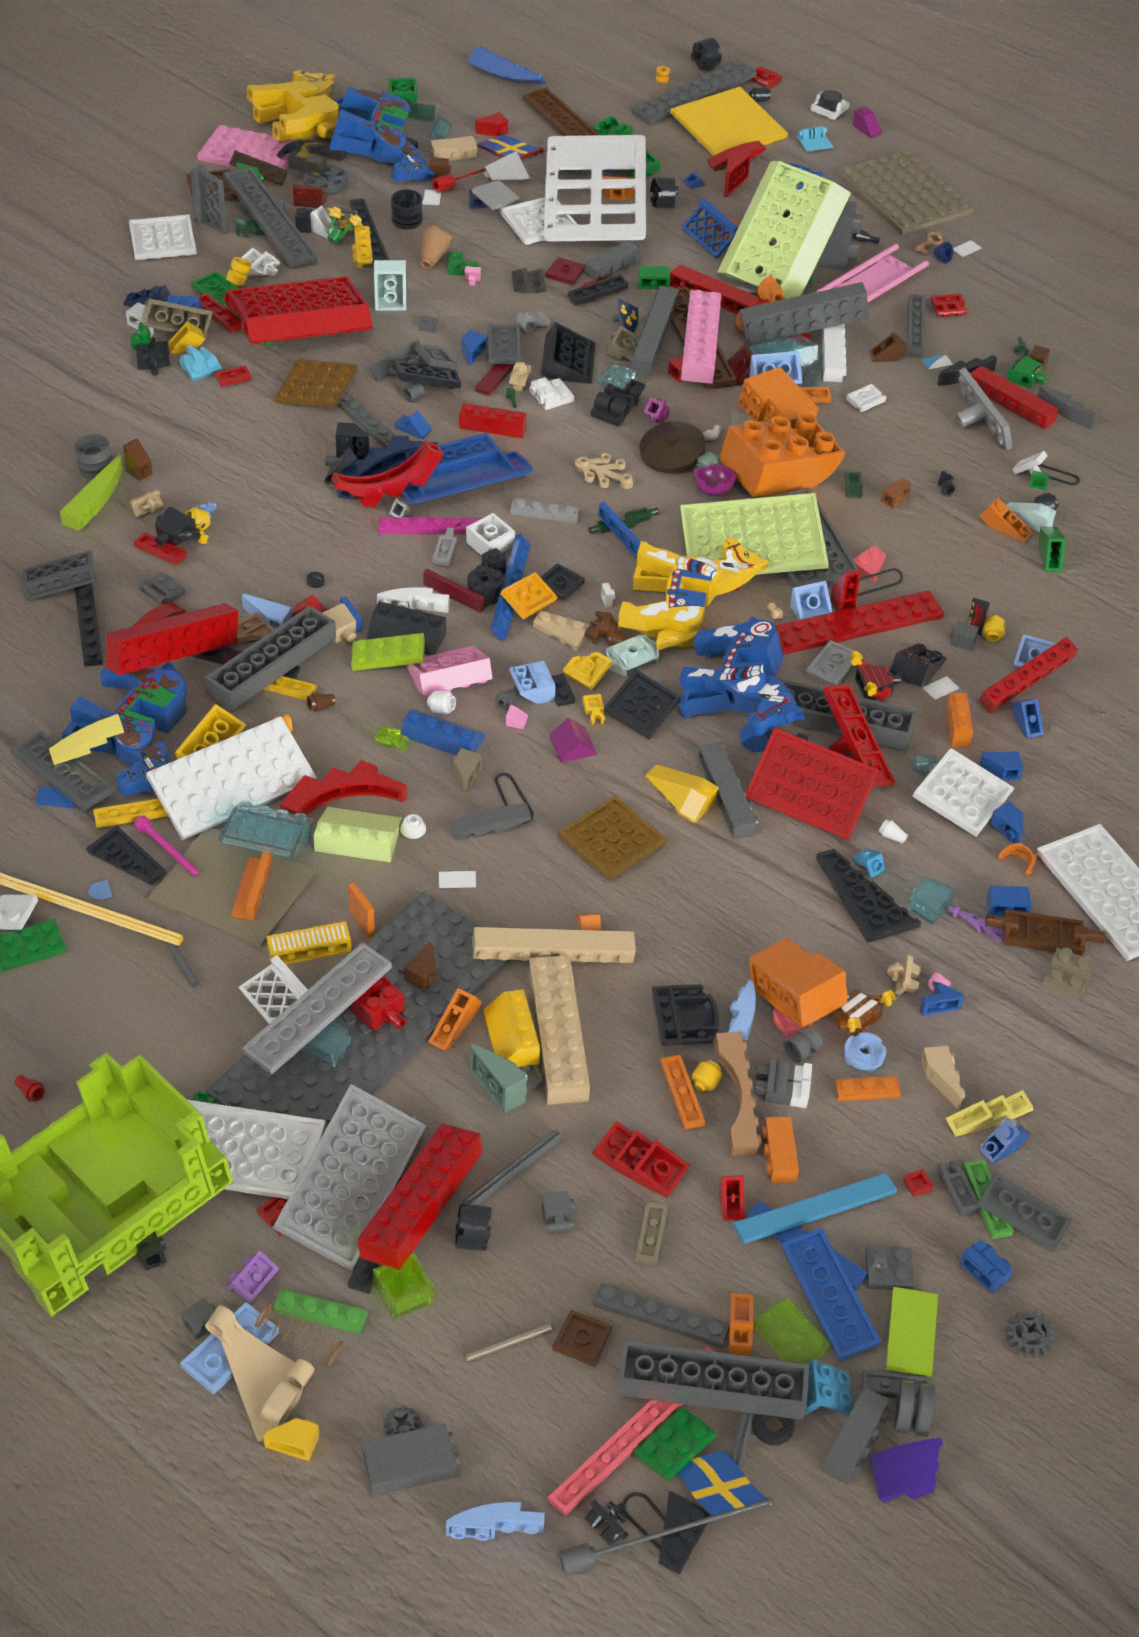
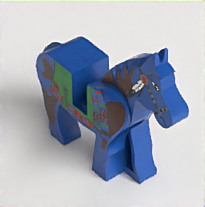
[329,86,435,182]
[62,662,188,796]

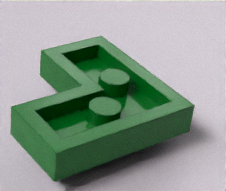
[448,251,479,275]

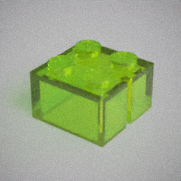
[373,1253,434,1320]

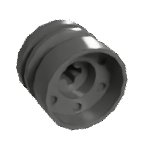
[74,434,113,479]

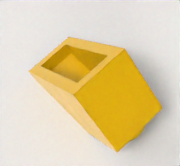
[168,321,205,354]
[264,1418,319,1461]

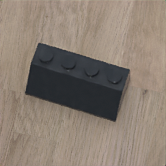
[367,601,446,655]

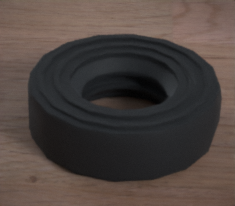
[753,1414,795,1445]

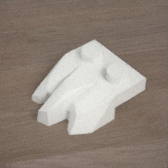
[241,248,280,277]

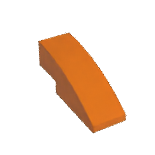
[728,1293,753,1357]

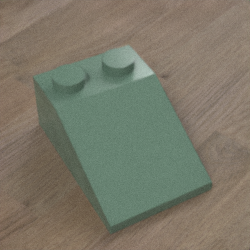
[470,1044,528,1114]

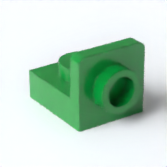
[130,322,151,350]

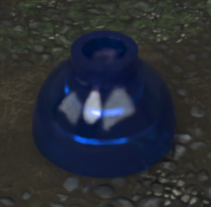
[933,242,954,263]

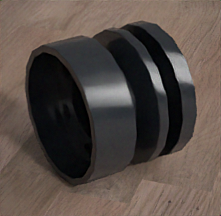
[391,189,423,230]

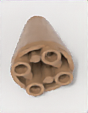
[420,225,452,270]

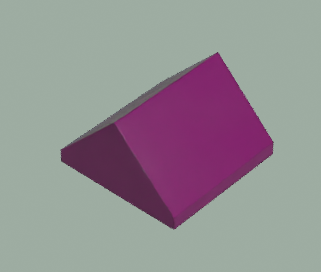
[550,718,597,762]

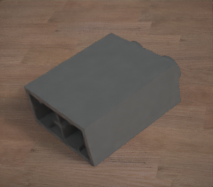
[783,201,863,270]

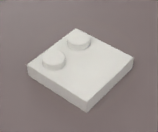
[0,895,38,930]

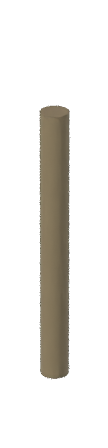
[464,1322,551,1362]

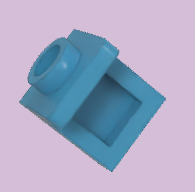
[852,848,885,878]

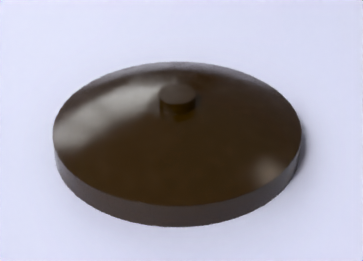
[639,421,706,473]

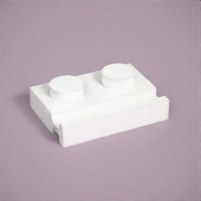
[846,384,886,412]

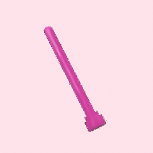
[134,815,199,876]

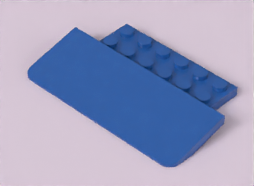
[401,433,533,504]

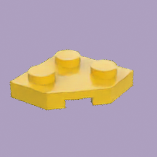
[562,652,613,691]

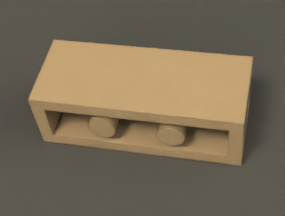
[431,136,477,161]

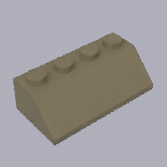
[142,298,212,337]

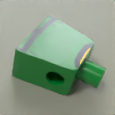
[1007,354,1048,388]

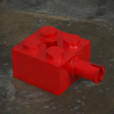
[347,975,407,1031]

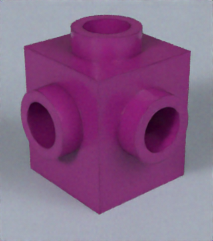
[643,398,670,423]

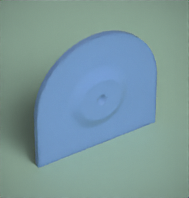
[88,880,113,900]

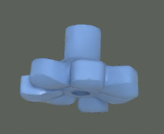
[196,502,217,519]

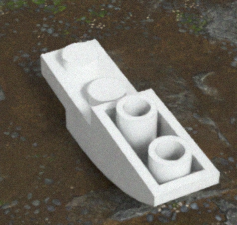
[377,587,449,613]

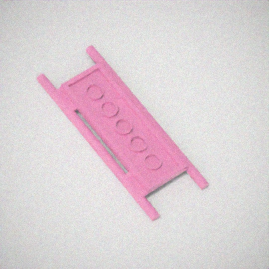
[816,243,929,302]

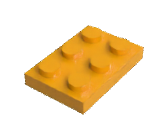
[500,572,558,619]

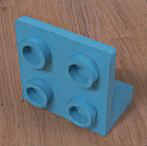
[805,1360,853,1415]

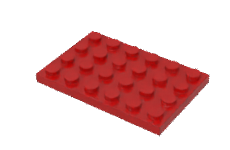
[746,728,879,841]

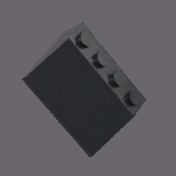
[541,322,596,384]

